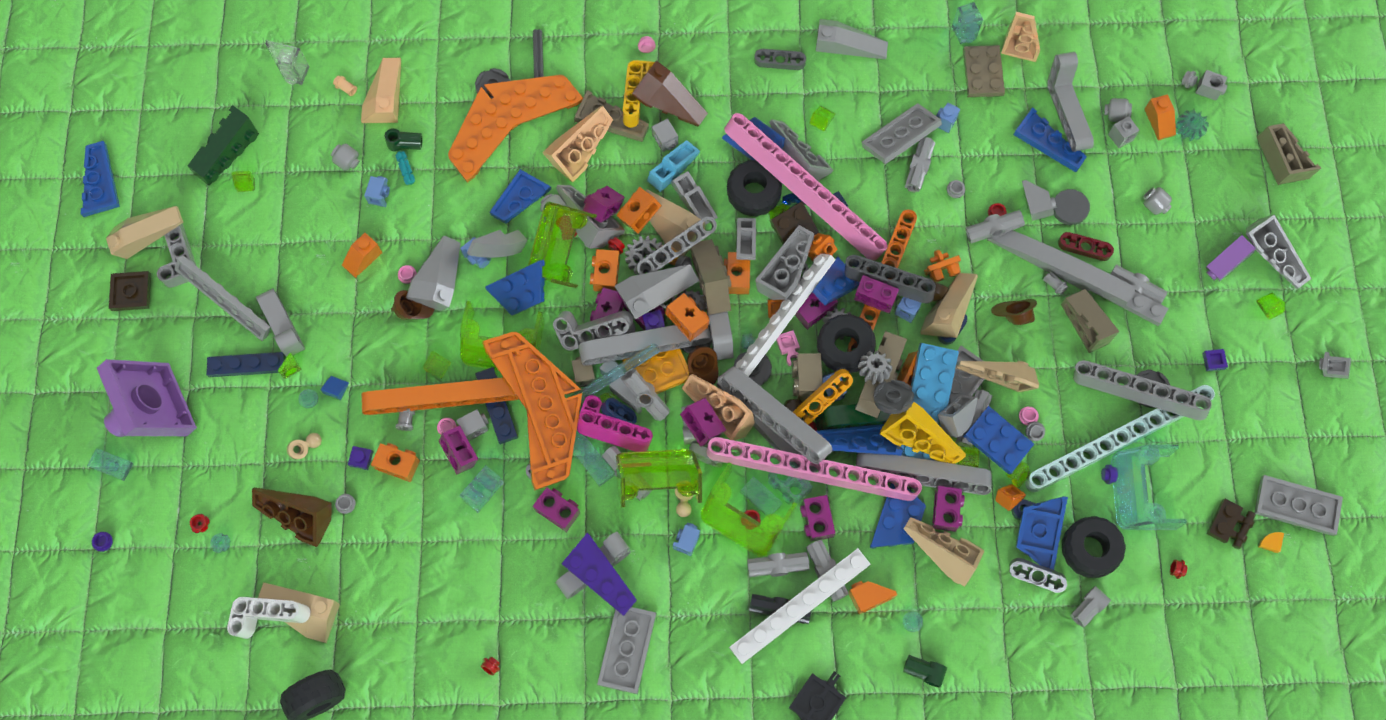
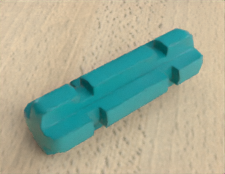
[395,151,415,185]

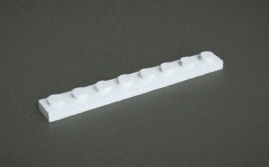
[736,254,835,377]
[729,548,871,664]

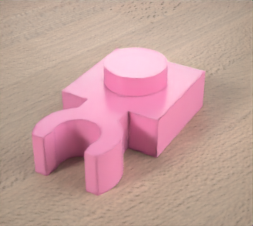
[776,330,800,366]

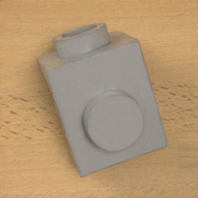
[1319,352,1351,379]

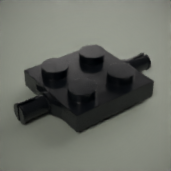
[789,671,846,720]

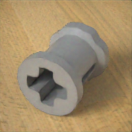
[395,409,415,431]

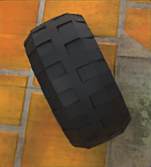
[727,160,782,216]
[817,314,876,374]
[1062,516,1126,578]
[280,670,346,720]

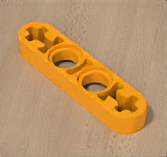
[793,369,853,425]

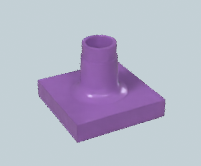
[97,359,197,437]

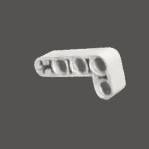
[227,597,310,639]

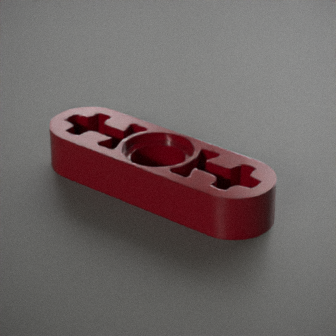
[1058,232,1114,261]

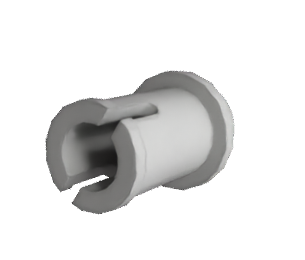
[1043,271,1068,295]

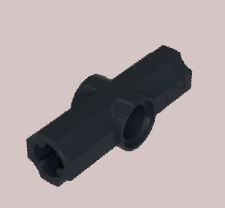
[749,594,811,624]

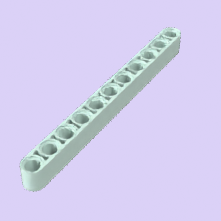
[1025,385,1215,492]

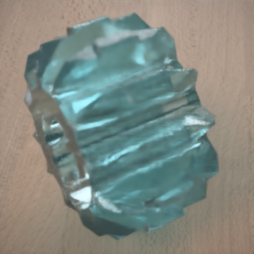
[1176,109,1209,141]

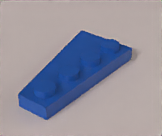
[1013,107,1087,172]
[81,141,120,217]
[816,424,903,456]

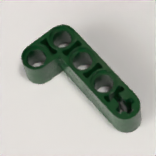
[815,404,891,431]

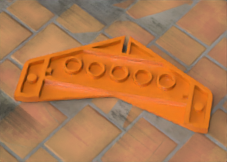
[448,75,583,182]
[482,332,582,491]

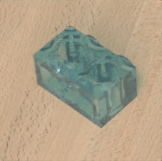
[952,2,983,44]
[768,463,813,507]
[459,465,503,513]

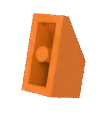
[1144,94,1176,140]
[342,233,382,278]
[848,581,897,615]

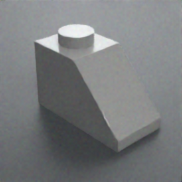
[1022,180,1057,221]
[938,395,978,437]

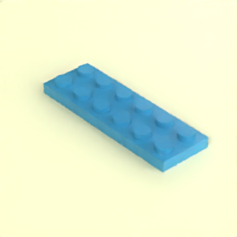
[901,343,959,461]

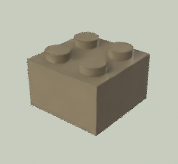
[792,353,822,402]

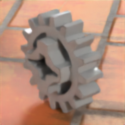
[625,236,665,274]

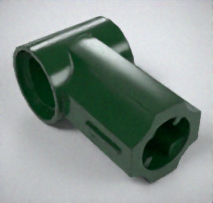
[384,128,423,151]
[903,655,947,688]

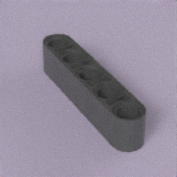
[845,255,936,304]

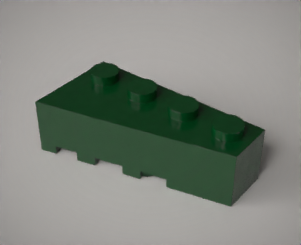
[187,105,259,186]

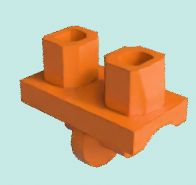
[924,250,961,282]

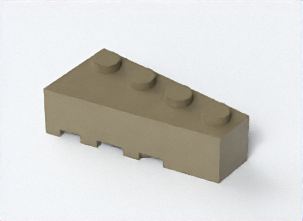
[691,239,731,315]
[855,331,907,418]

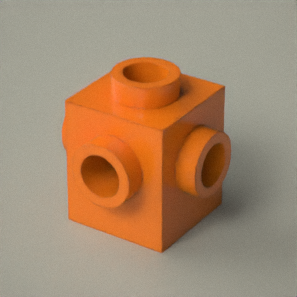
[808,233,838,262]

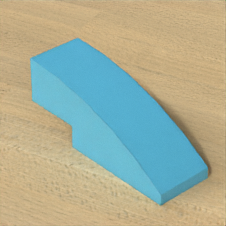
[647,140,700,192]

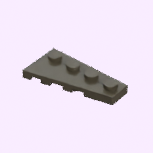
[574,90,649,142]

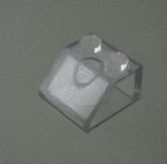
[265,40,309,85]

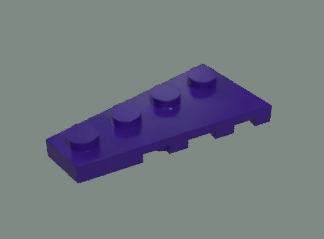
[561,532,637,616]

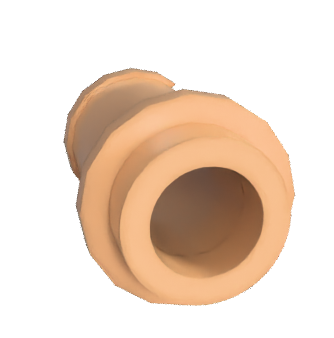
[333,76,357,96]

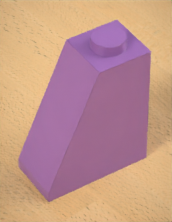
[1206,235,1256,282]

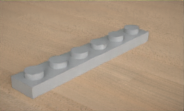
[175,255,270,341]

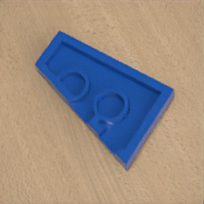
[489,169,551,224]
[812,256,860,306]

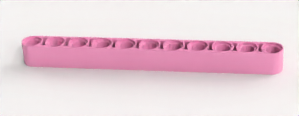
[724,113,887,261]
[706,437,922,501]

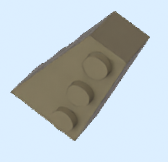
[1257,123,1321,185]
[1061,289,1119,353]

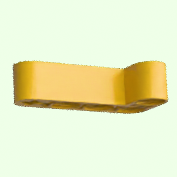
[623,60,655,128]

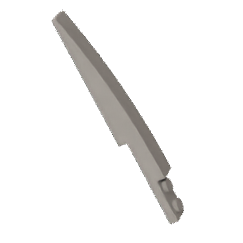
[987,230,1169,326]

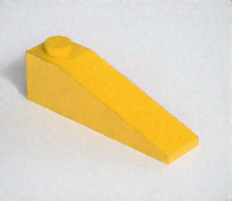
[880,402,966,464]

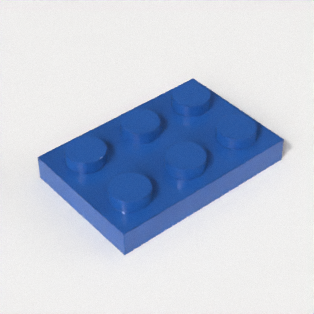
[963,406,1034,474]

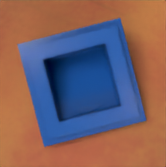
[321,376,349,400]

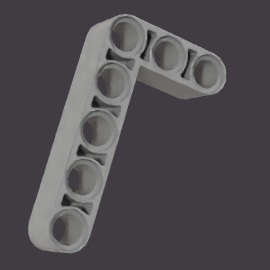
[1048,52,1094,152]
[636,217,717,308]

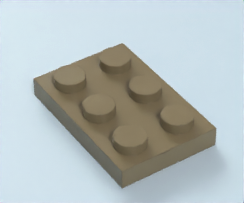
[963,45,1005,97]

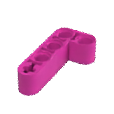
[577,395,653,453]

